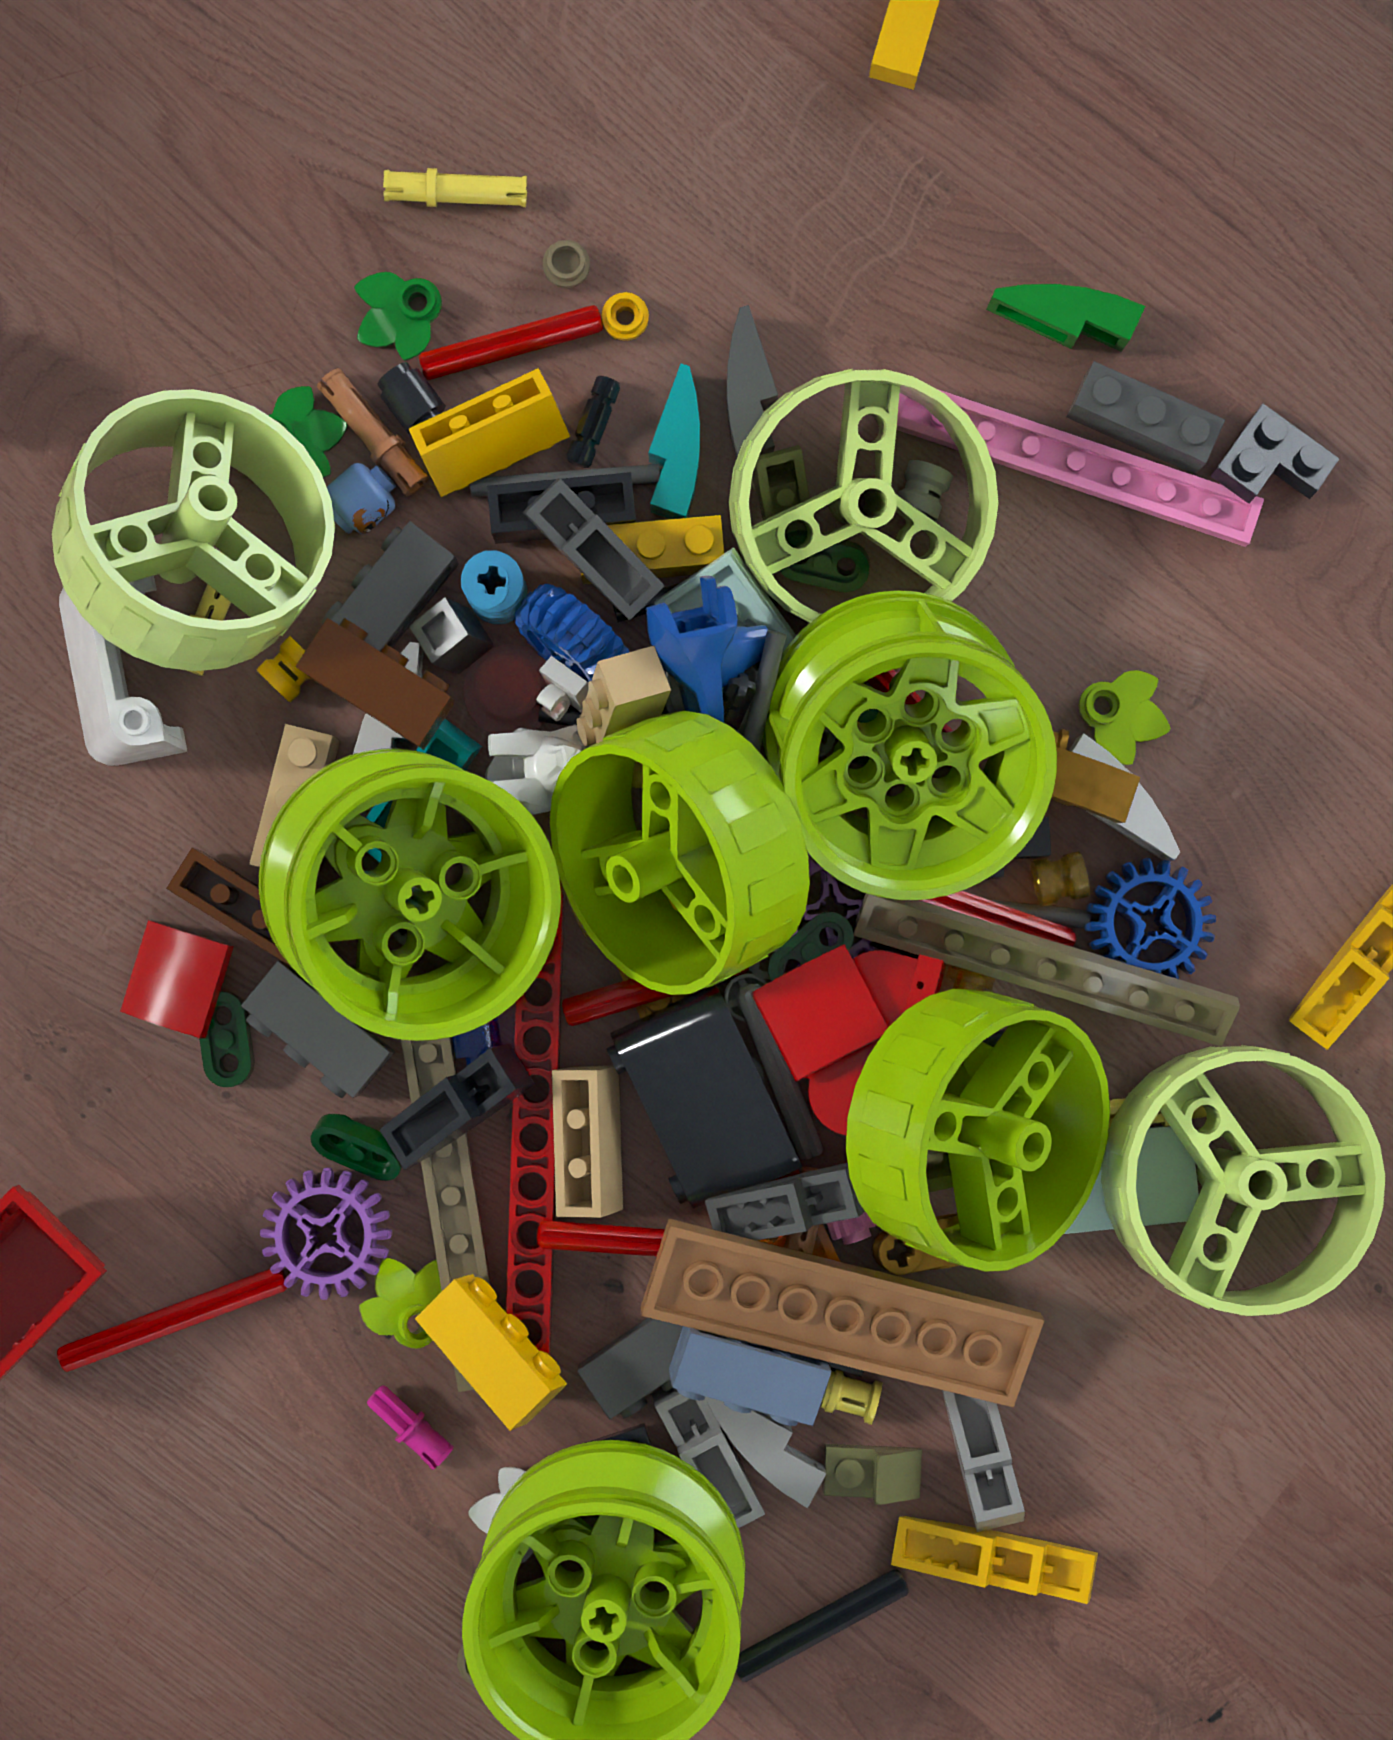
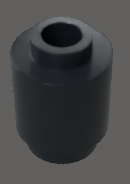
[377,362,446,434]

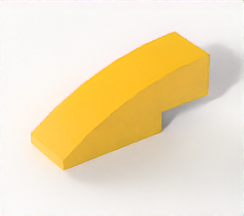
[869,0,940,90]

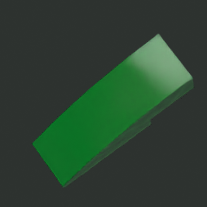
[986,284,1146,352]

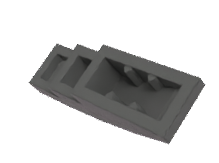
[705,1162,865,1241]

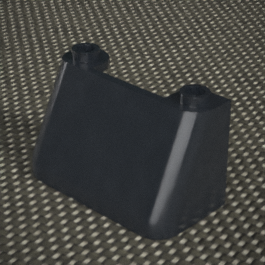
[606,985,802,1209]

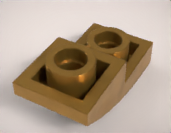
[1051,747,1141,823]

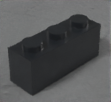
[487,472,636,544]

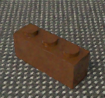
[295,618,455,750]
[166,847,289,965]

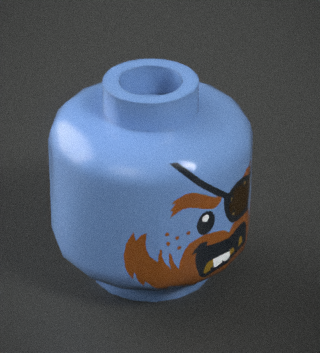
[327,463,396,534]

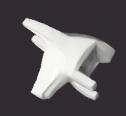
[485,725,632,814]

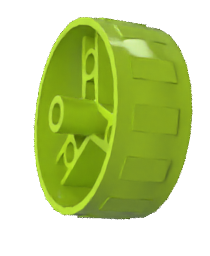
[550,711,810,995]
[846,989,1110,1272]

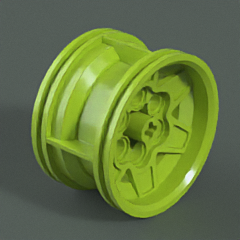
[763,590,1057,900]

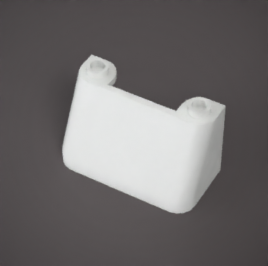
[59,548,187,766]

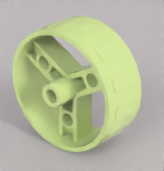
[729,369,999,623]
[52,389,335,671]
[1101,1045,1385,1316]

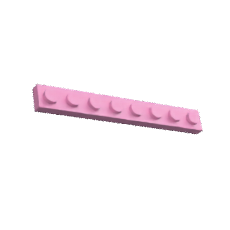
[896,389,1264,547]

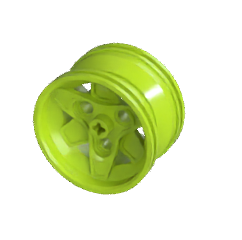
[259,748,561,1041]
[462,1440,745,1740]

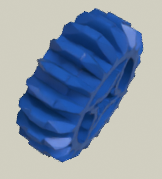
[514,583,630,683]
[1085,858,1216,979]

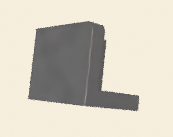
[409,597,494,674]

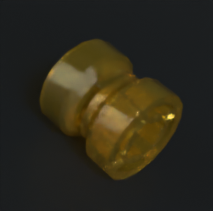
[1031,851,1090,907]

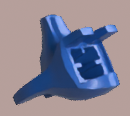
[646,575,768,723]

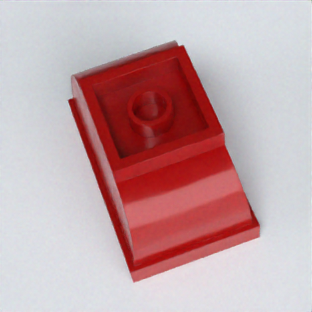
[791,950,946,1136]
[0,1185,107,1381]

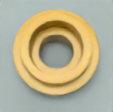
[602,292,649,341]

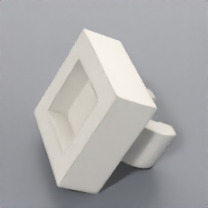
[536,656,589,721]

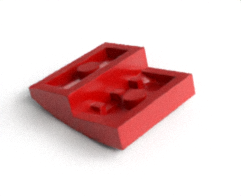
[120,920,234,1039]
[751,944,888,1082]

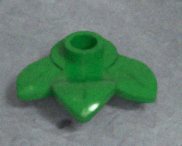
[354,272,442,361]
[268,386,348,478]

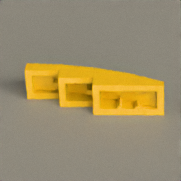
[1289,884,1393,1050]
[891,1516,1098,1604]

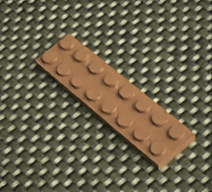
[640,1219,1045,1407]

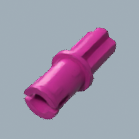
[367,1385,454,1470]

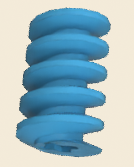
[461,550,528,625]

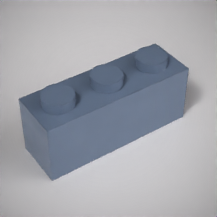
[669,1326,831,1426]

